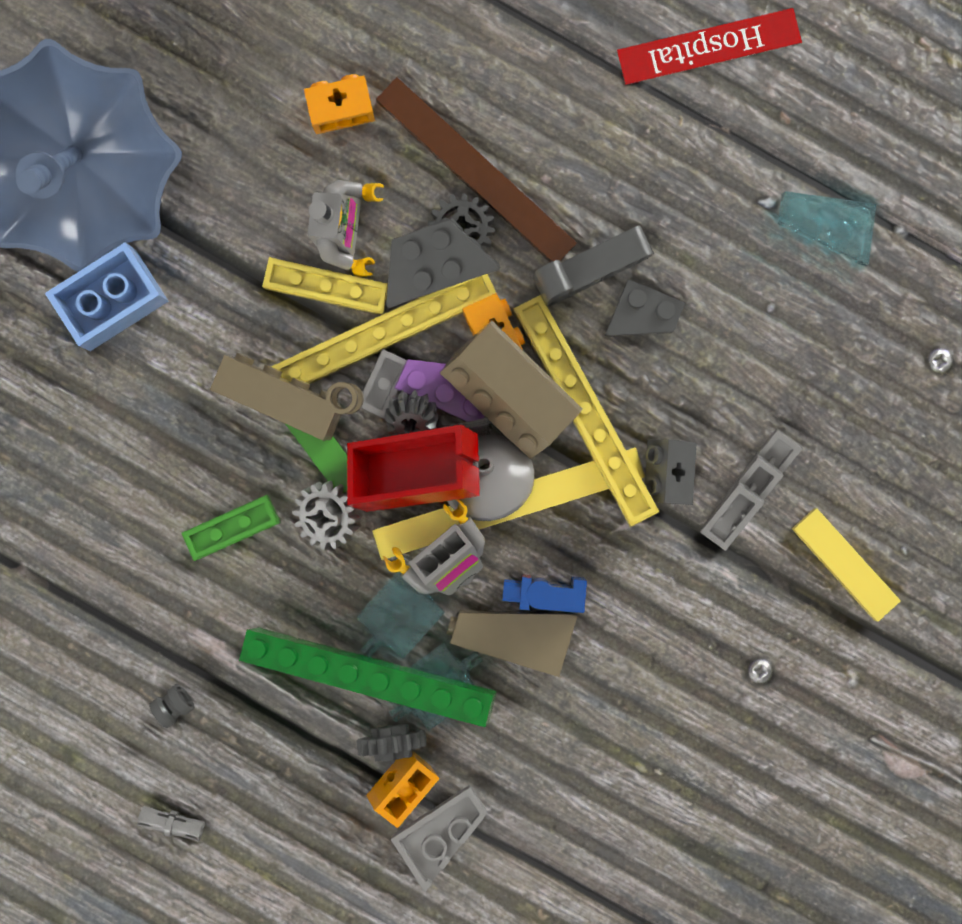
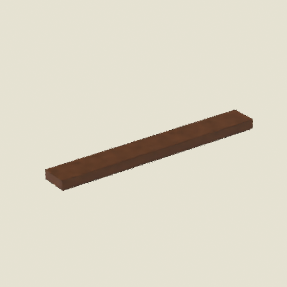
[376,77,577,262]

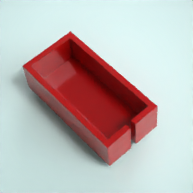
[347,425,480,512]

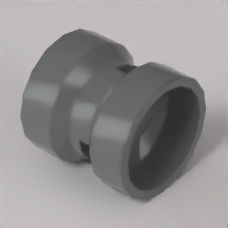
[149,684,195,728]

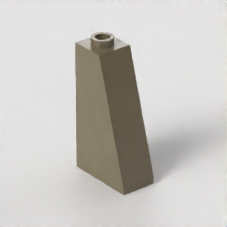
[446,610,577,677]

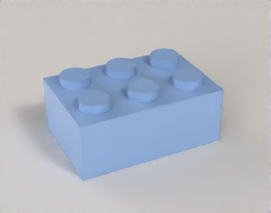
[45,242,169,351]

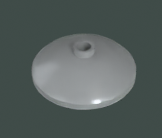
[447,434,534,521]

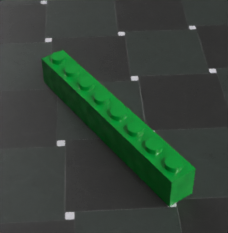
[239,627,497,727]

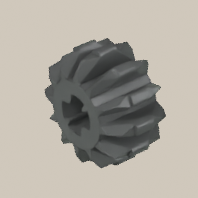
[384,389,439,435]

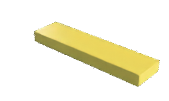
[262,257,388,315]
[792,508,901,622]

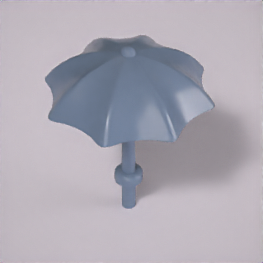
[0,39,182,272]

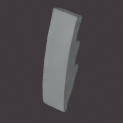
[700,428,803,551]

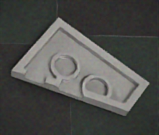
[391,785,487,892]

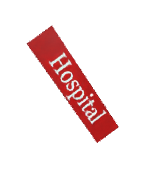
[617,8,802,85]

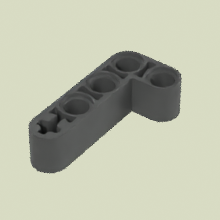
[533,226,654,307]

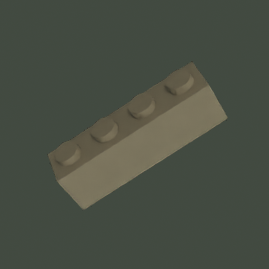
[440,320,582,459]

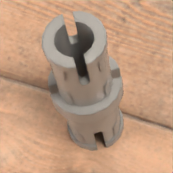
[137,806,205,842]

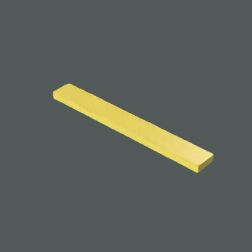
[271,274,496,384]
[513,295,659,528]

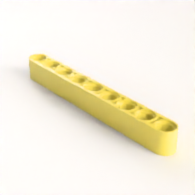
[372,448,645,560]

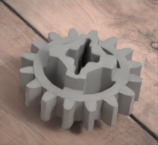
[292,481,361,550]

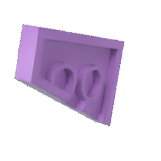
[394,359,484,427]

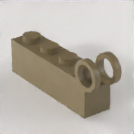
[210,353,364,441]

